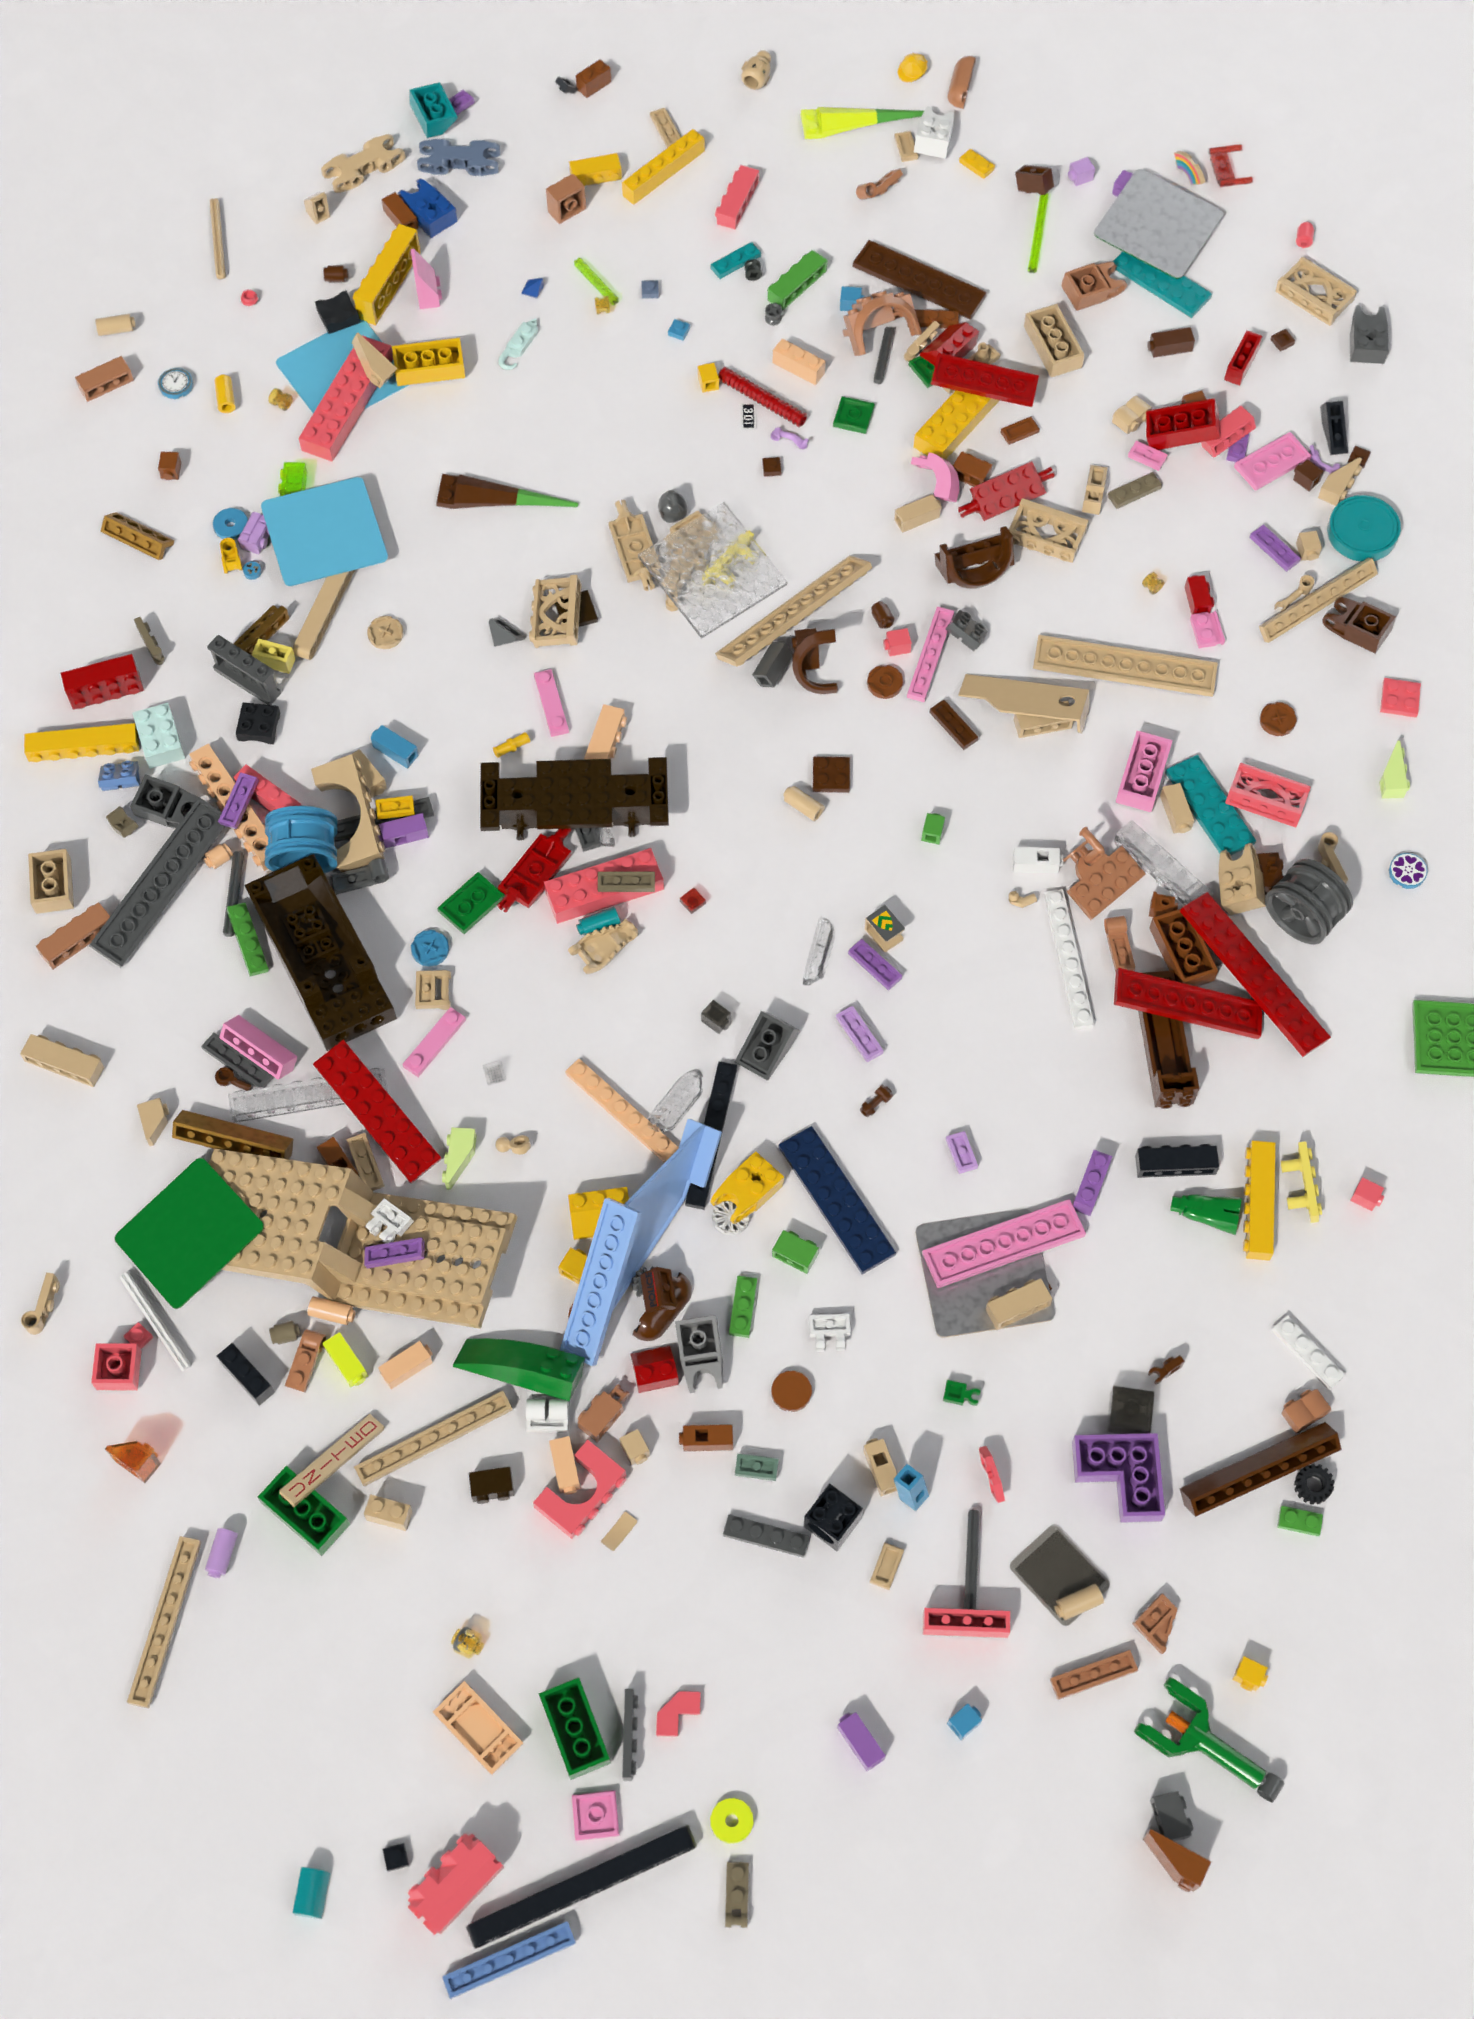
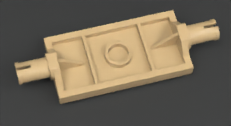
[608,500,662,591]

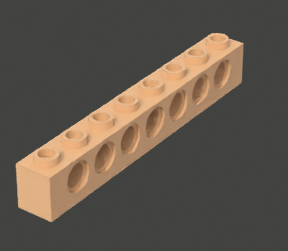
[189,744,268,871]

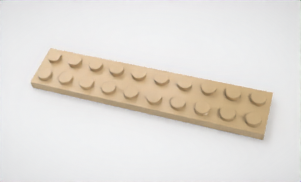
[715,555,872,667]
[1033,635,1218,697]

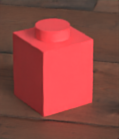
[883,628,912,657]
[1350,1177,1385,1211]

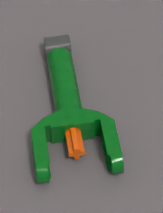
[1134,1677,1285,1803]

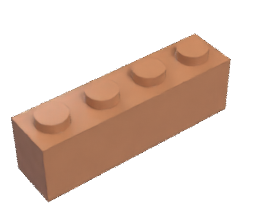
[36,902,110,970]

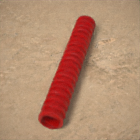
[718,367,807,427]

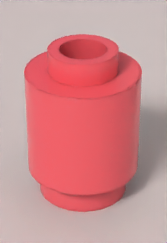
[1296,222,1314,248]

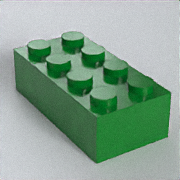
[257,1466,351,1556]
[539,1677,611,1780]

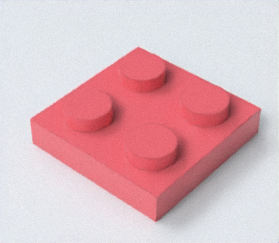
[1380,678,1421,718]

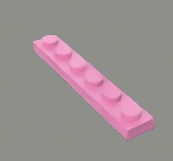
[907,606,954,702]

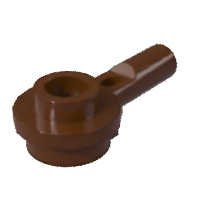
[215,1067,252,1092]

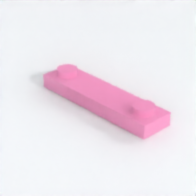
[534,669,569,737]
[402,1007,466,1078]

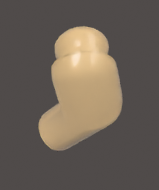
[1008,891,1037,908]

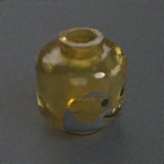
[451,1627,484,1659]

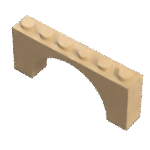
[311,754,385,872]

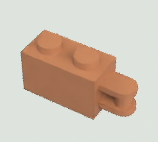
[578,1384,630,1443]

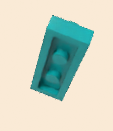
[711,242,761,279]

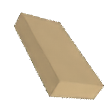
[894,131,918,162]
[870,1542,904,1590]

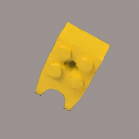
[710,1151,784,1224]

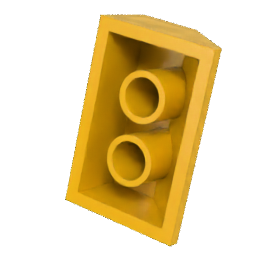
[568,1187,629,1240]

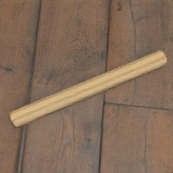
[210,198,226,280]

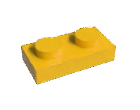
[959,149,995,179]
[375,795,415,819]

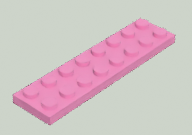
[922,1199,1086,1289]

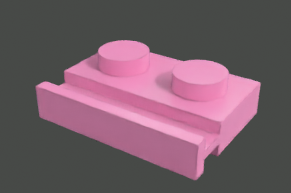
[1190,611,1225,648]

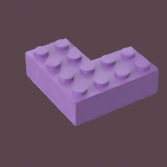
[1072,1433,1165,1523]

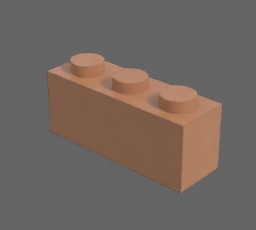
[75,356,134,402]

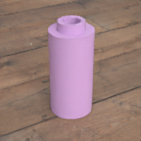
[205,1528,238,1578]

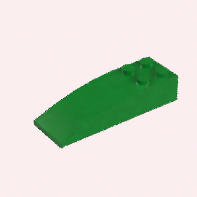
[453,1338,585,1401]

